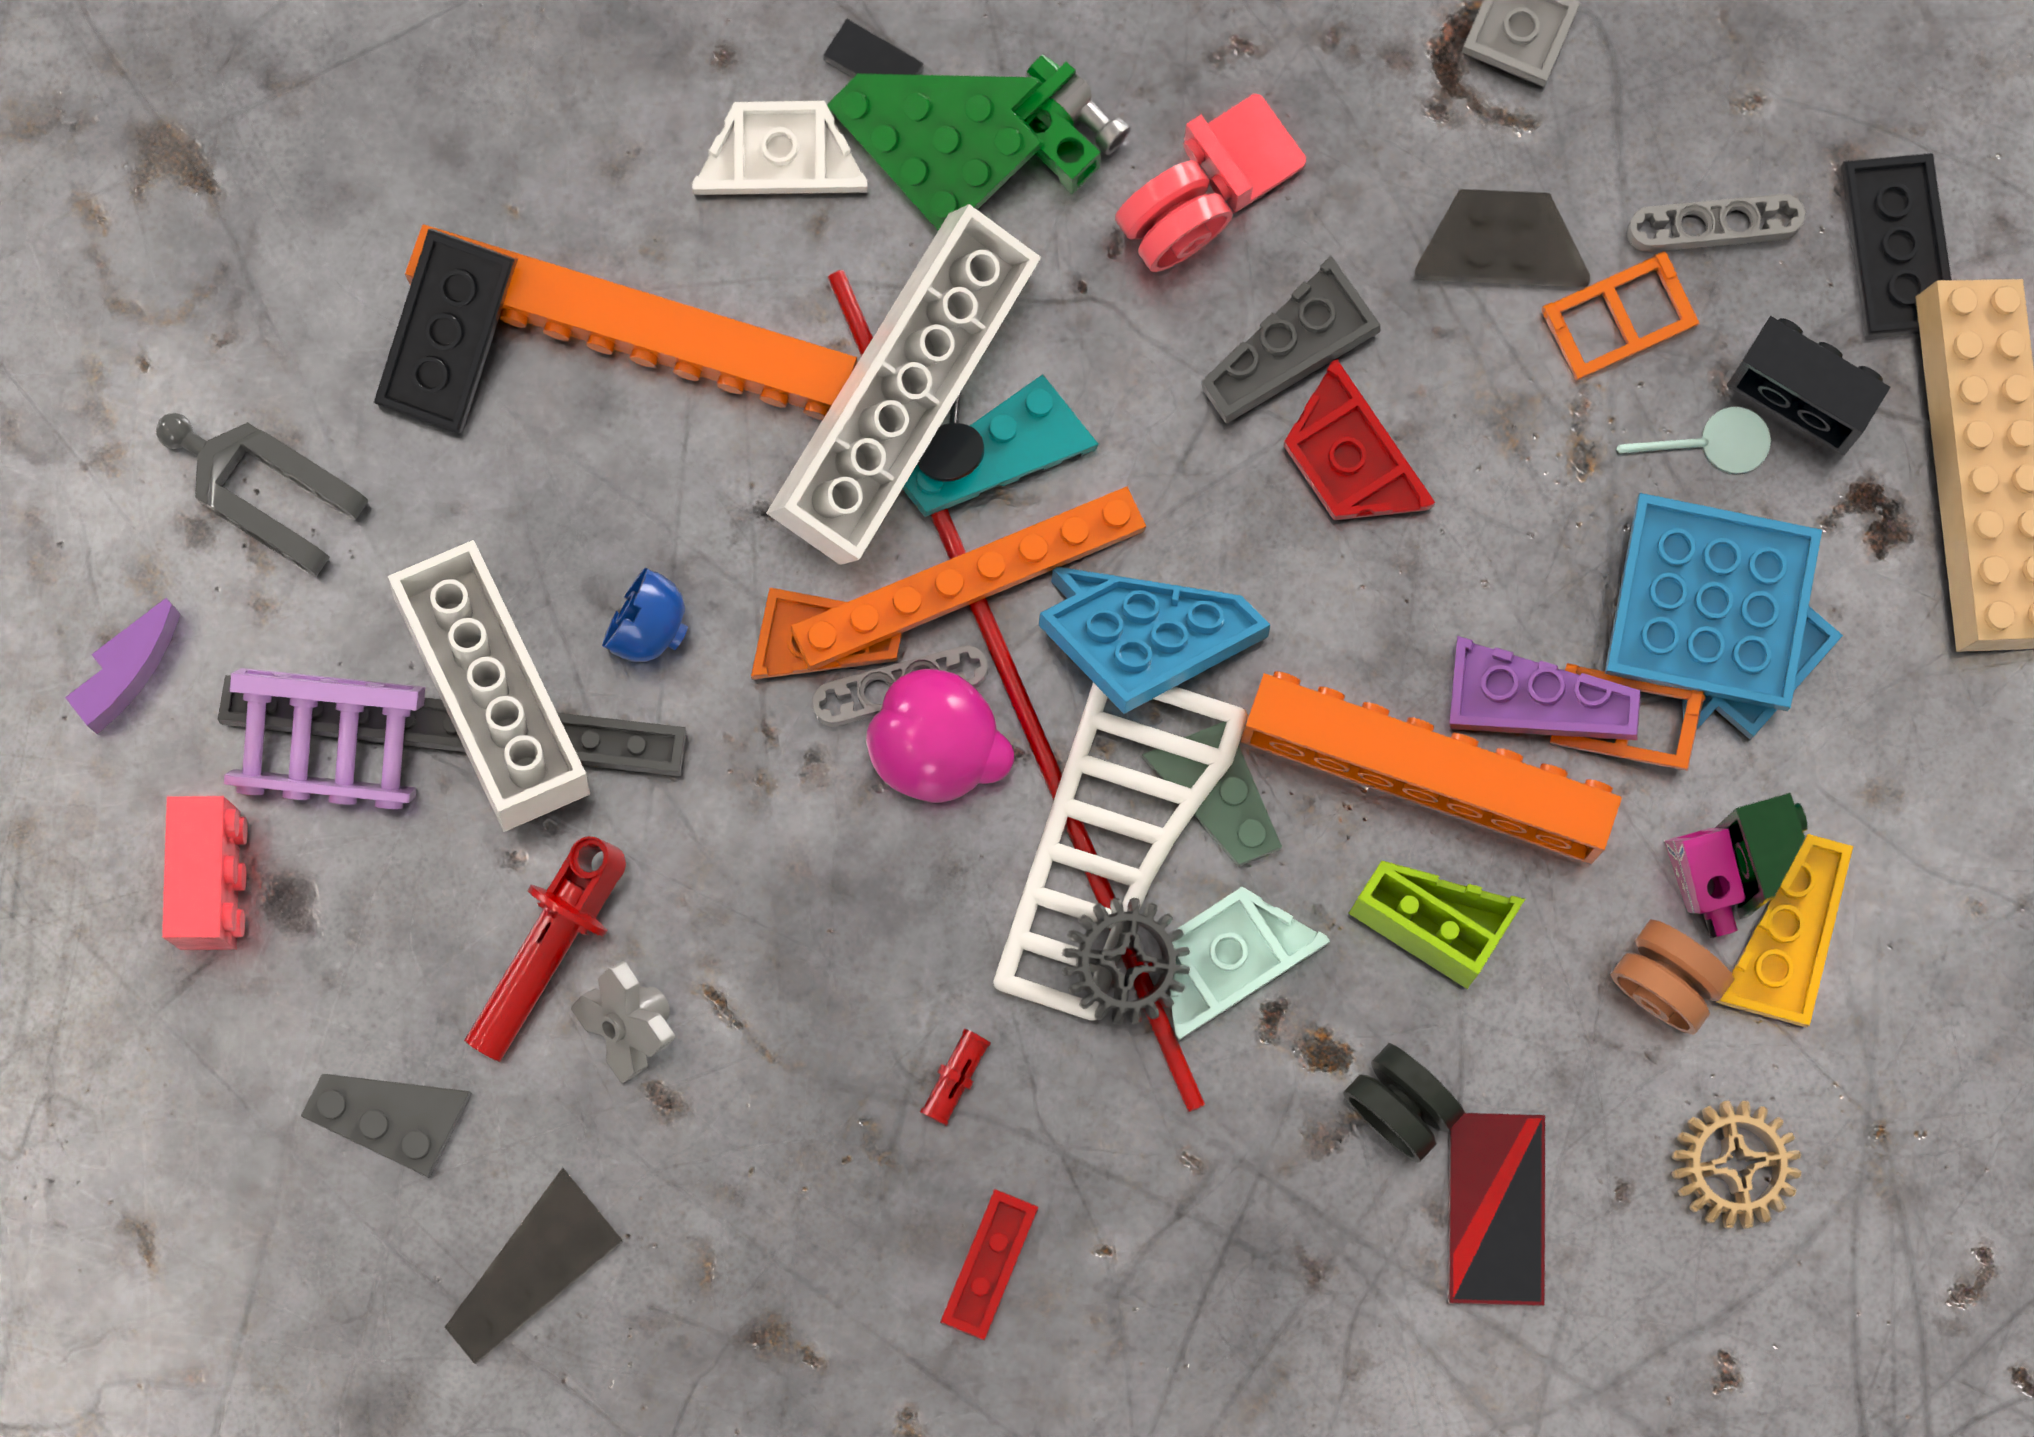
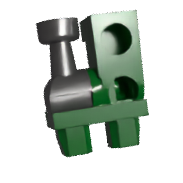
[1015,55,1131,194]

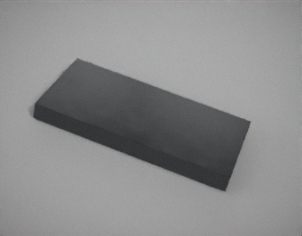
[1841,153,1952,339]
[374,229,518,433]

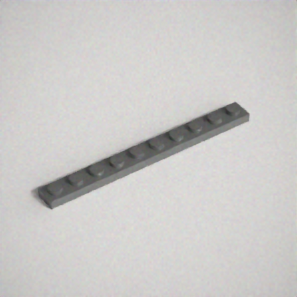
[218,675,687,776]

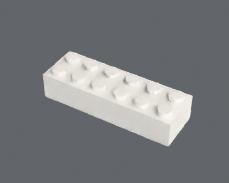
[388,540,590,832]

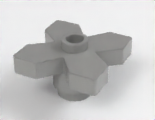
[571,961,675,1083]

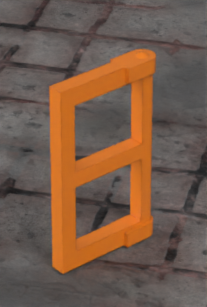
[1541,251,1699,381]
[1550,663,1705,771]

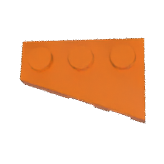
[751,587,903,680]

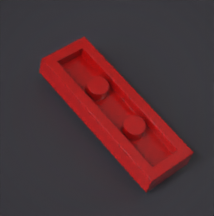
[940,1189,1038,1341]

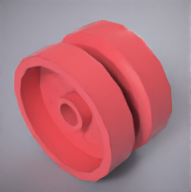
[1115,160,1233,272]

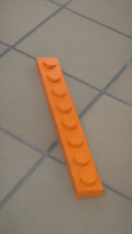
[791,486,1146,671]

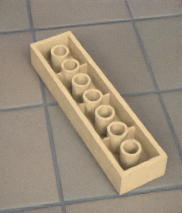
[1916,279,2034,652]

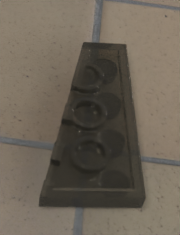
[445,1167,624,1364]

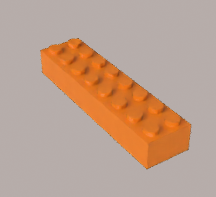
[1240,671,1622,864]

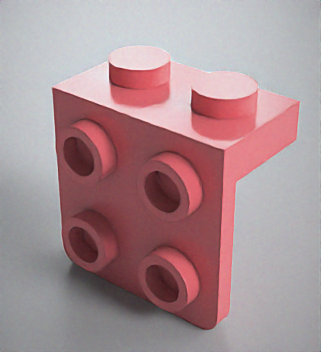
[1183,94,1306,213]

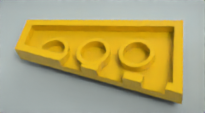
[1715,834,1853,1027]

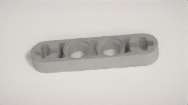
[1627,194,1805,252]
[812,645,988,727]

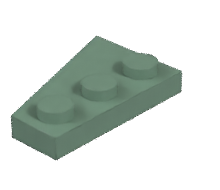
[1142,722,1282,867]

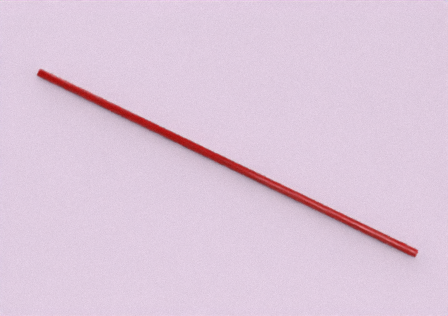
[828,270,1205,1112]

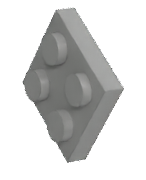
[1461,0,1581,87]

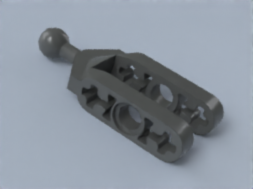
[156,413,369,577]

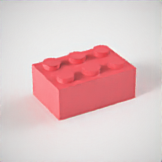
[162,796,248,950]

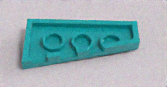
[902,374,1099,517]

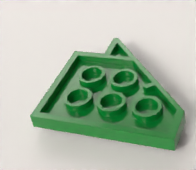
[826,74,1045,231]

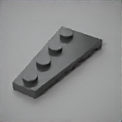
[1201,256,1380,424]

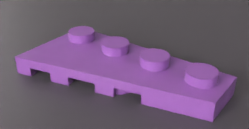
[1450,636,1641,740]

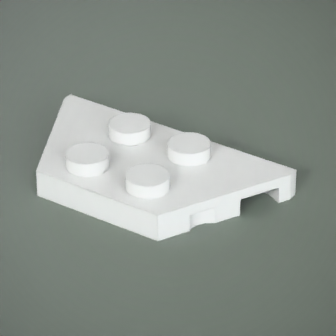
[692,101,868,195]

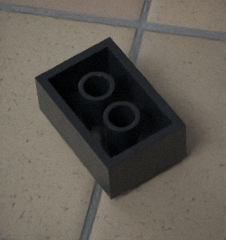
[1726,315,1891,456]

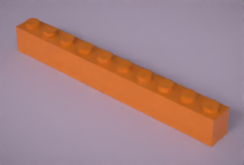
[405,224,858,421]

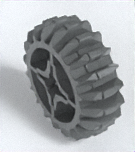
[1062,898,1190,1025]

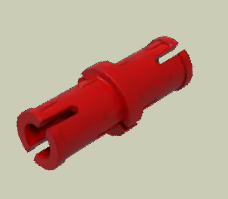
[920,1028,991,1126]

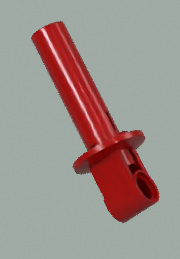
[464,836,626,1062]

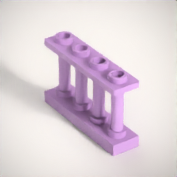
[224,668,426,809]

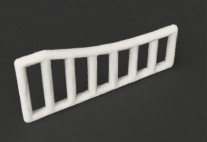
[993,682,1248,1021]

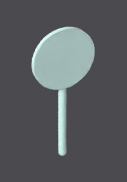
[1617,407,1771,474]

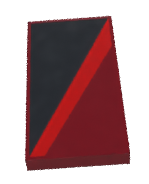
[1448,1113,1545,1306]

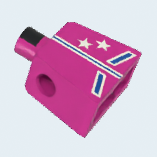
[1664,828,1745,938]

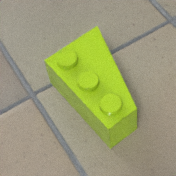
[1348,861,1525,989]

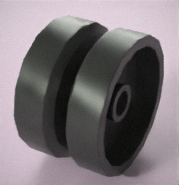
[1343,1043,1465,1163]

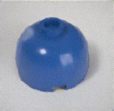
[602,568,688,662]

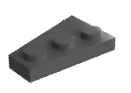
[301,1074,472,1178]

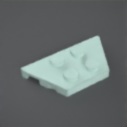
[1169,887,1330,1041]

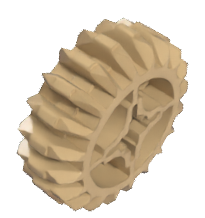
[1672,1101,1801,1229]

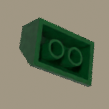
[1715,793,1808,919]

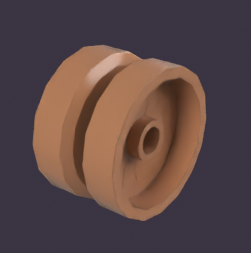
[1610,919,1735,1035]

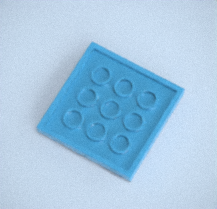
[1604,493,1822,711]

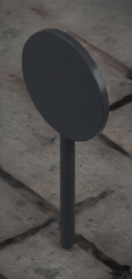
[917,390,984,482]

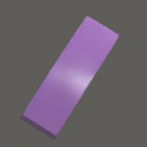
[65,598,181,734]

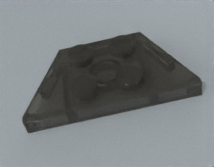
[1414,189,1590,287]

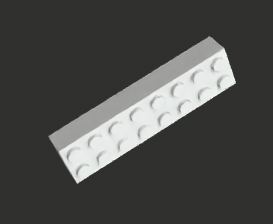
[766,204,1041,565]

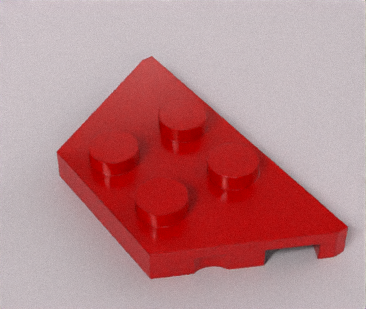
[1283,359,1435,520]

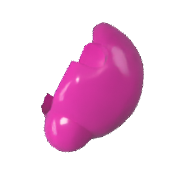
[866,669,1014,803]

